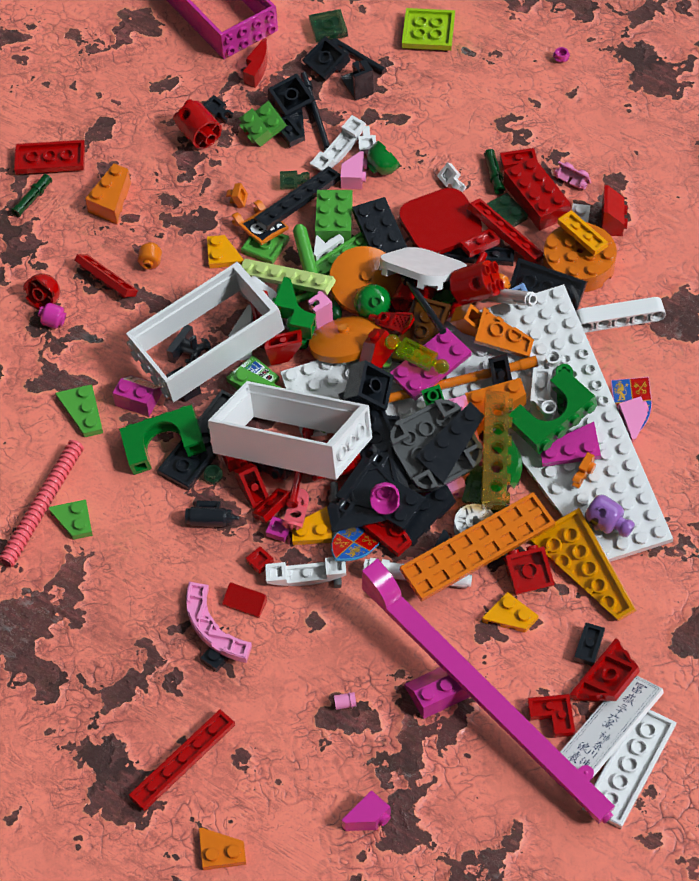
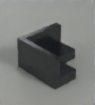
[341,59,374,101]

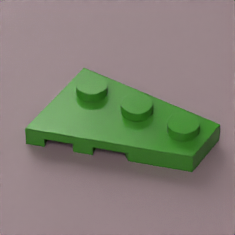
[55,384,103,437]

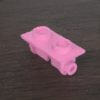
[554,161,591,190]

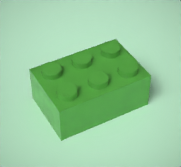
[315,190,353,243]

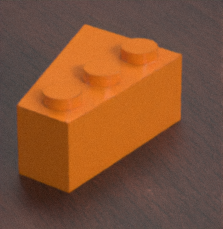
[85,163,131,225]
[465,378,526,435]

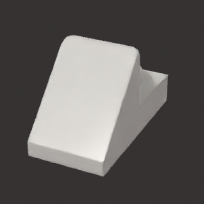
[314,234,344,262]

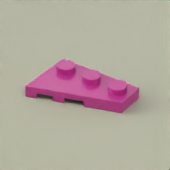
[540,422,601,467]

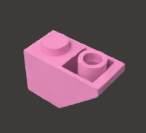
[341,151,367,189]

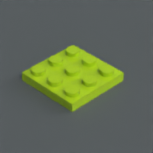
[402,8,455,51]

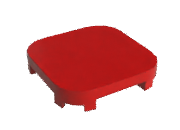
[399,188,482,254]

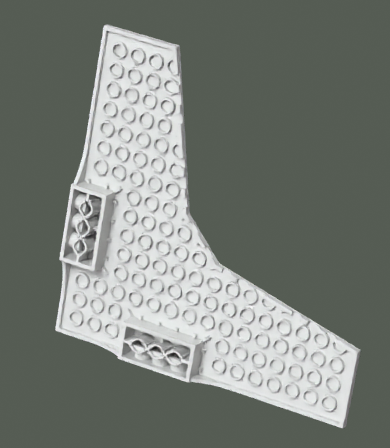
[280,284,673,562]

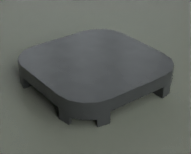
[390,398,483,492]

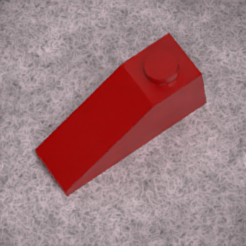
[359,328,398,368]

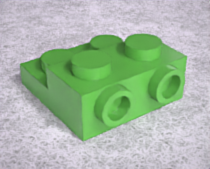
[239,101,287,147]

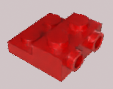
[503,545,555,596]

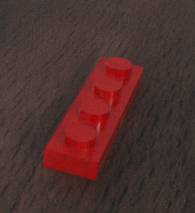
[74,254,138,298]

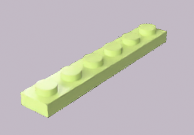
[241,259,336,295]

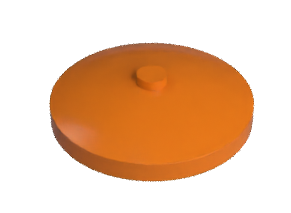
[329,246,402,315]
[309,316,382,364]

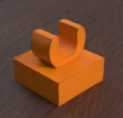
[226,183,248,208]

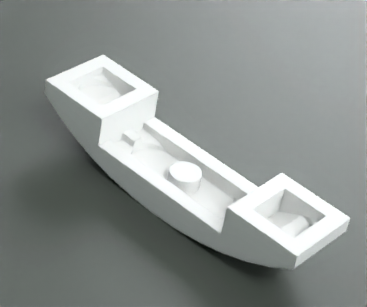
[310,115,366,171]
[265,557,346,586]

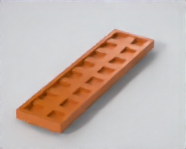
[399,492,556,602]

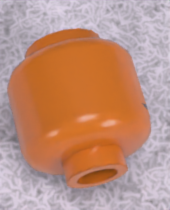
[137,242,162,270]

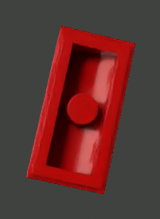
[222,582,267,618]

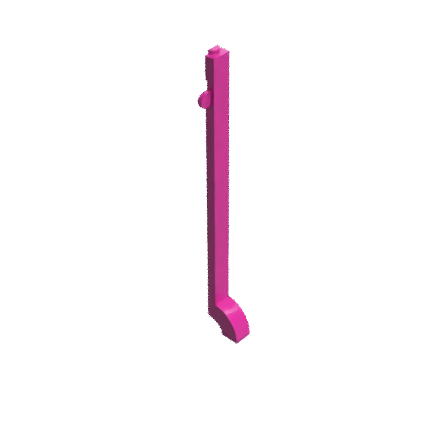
[362,558,615,824]

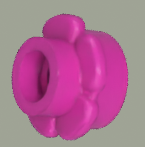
[553,47,570,63]

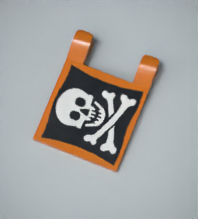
[232,200,289,245]

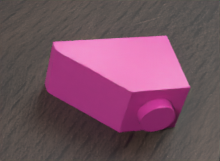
[342,790,391,831]

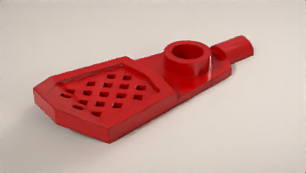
[368,312,415,335]

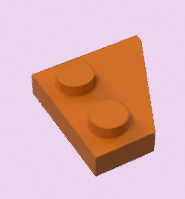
[199,828,247,870]

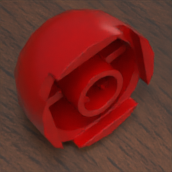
[23,273,61,310]

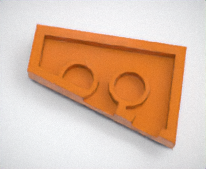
[474,307,534,358]

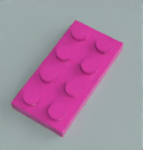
[390,327,472,401]

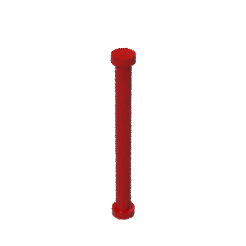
[286,427,314,508]

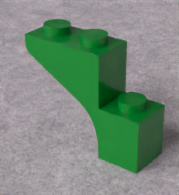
[272,277,317,339]

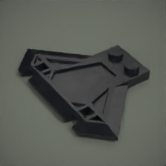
[327,441,426,532]

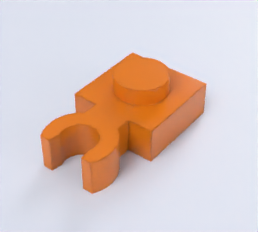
[572,452,596,489]

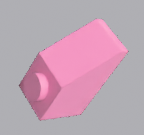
[617,396,649,442]

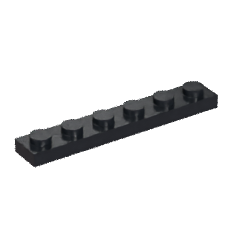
[254,166,341,231]

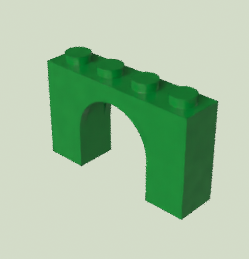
[506,368,598,454]
[119,404,207,475]

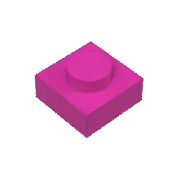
[266,517,290,542]

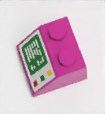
[112,375,162,417]

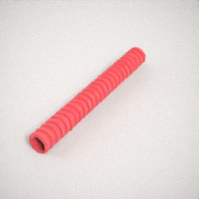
[0,440,84,567]

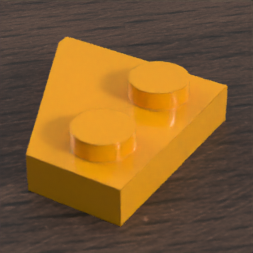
[207,235,243,269]
[292,507,332,545]
[482,592,539,633]

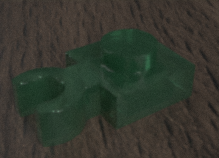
[280,171,310,189]

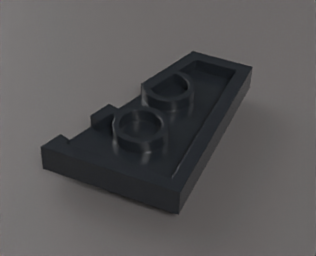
[405,484,456,546]

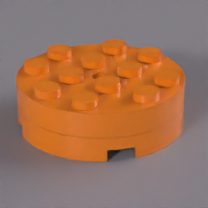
[543,222,617,292]

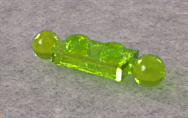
[385,334,449,374]

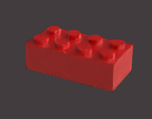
[503,157,571,231]

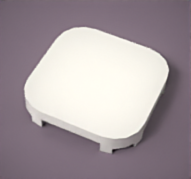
[379,247,467,290]

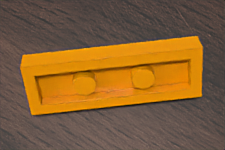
[557,210,608,256]

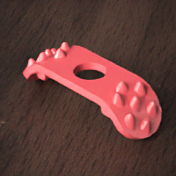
[282,488,309,530]

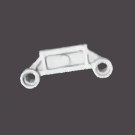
[530,350,561,421]

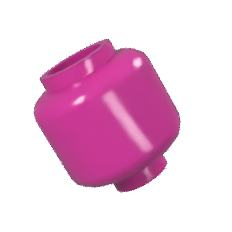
[38,303,67,329]

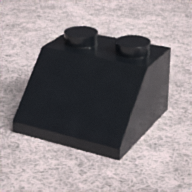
[267,73,315,116]
[343,360,394,411]

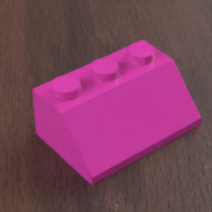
[404,667,470,719]

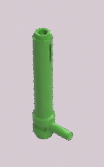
[293,224,318,307]

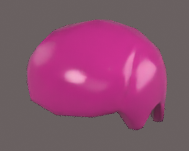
[370,482,400,515]

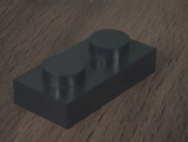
[574,623,605,666]

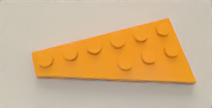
[531,508,637,621]

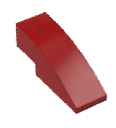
[243,38,268,88]

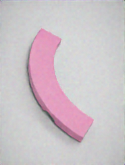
[186,582,252,663]

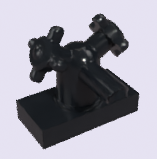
[166,325,211,364]

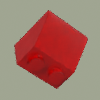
[601,185,628,236]

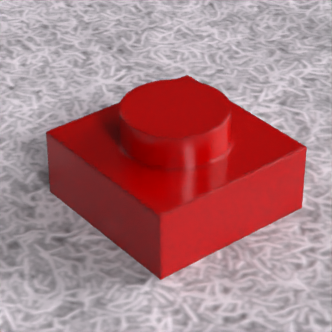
[245,546,274,574]

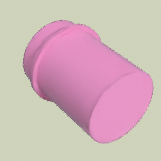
[334,692,357,710]

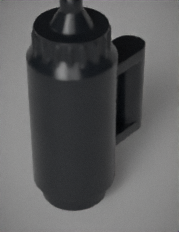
[185,500,240,527]

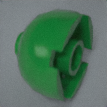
[367,141,400,175]
[354,284,391,318]

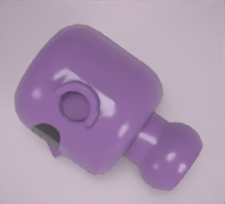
[585,494,635,537]

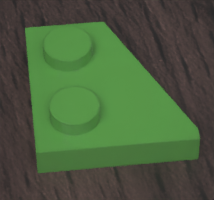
[49,499,93,540]

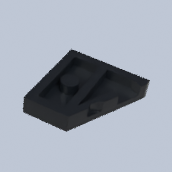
[279,108,305,147]

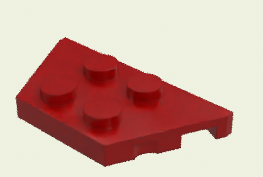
[570,638,640,701]

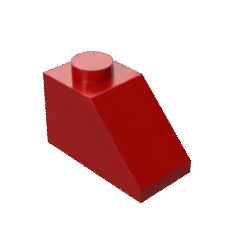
[265,329,302,365]
[233,463,269,509]

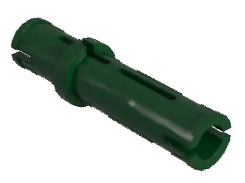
[484,149,505,195]
[11,174,52,217]

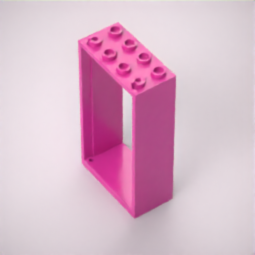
[167,0,278,59]

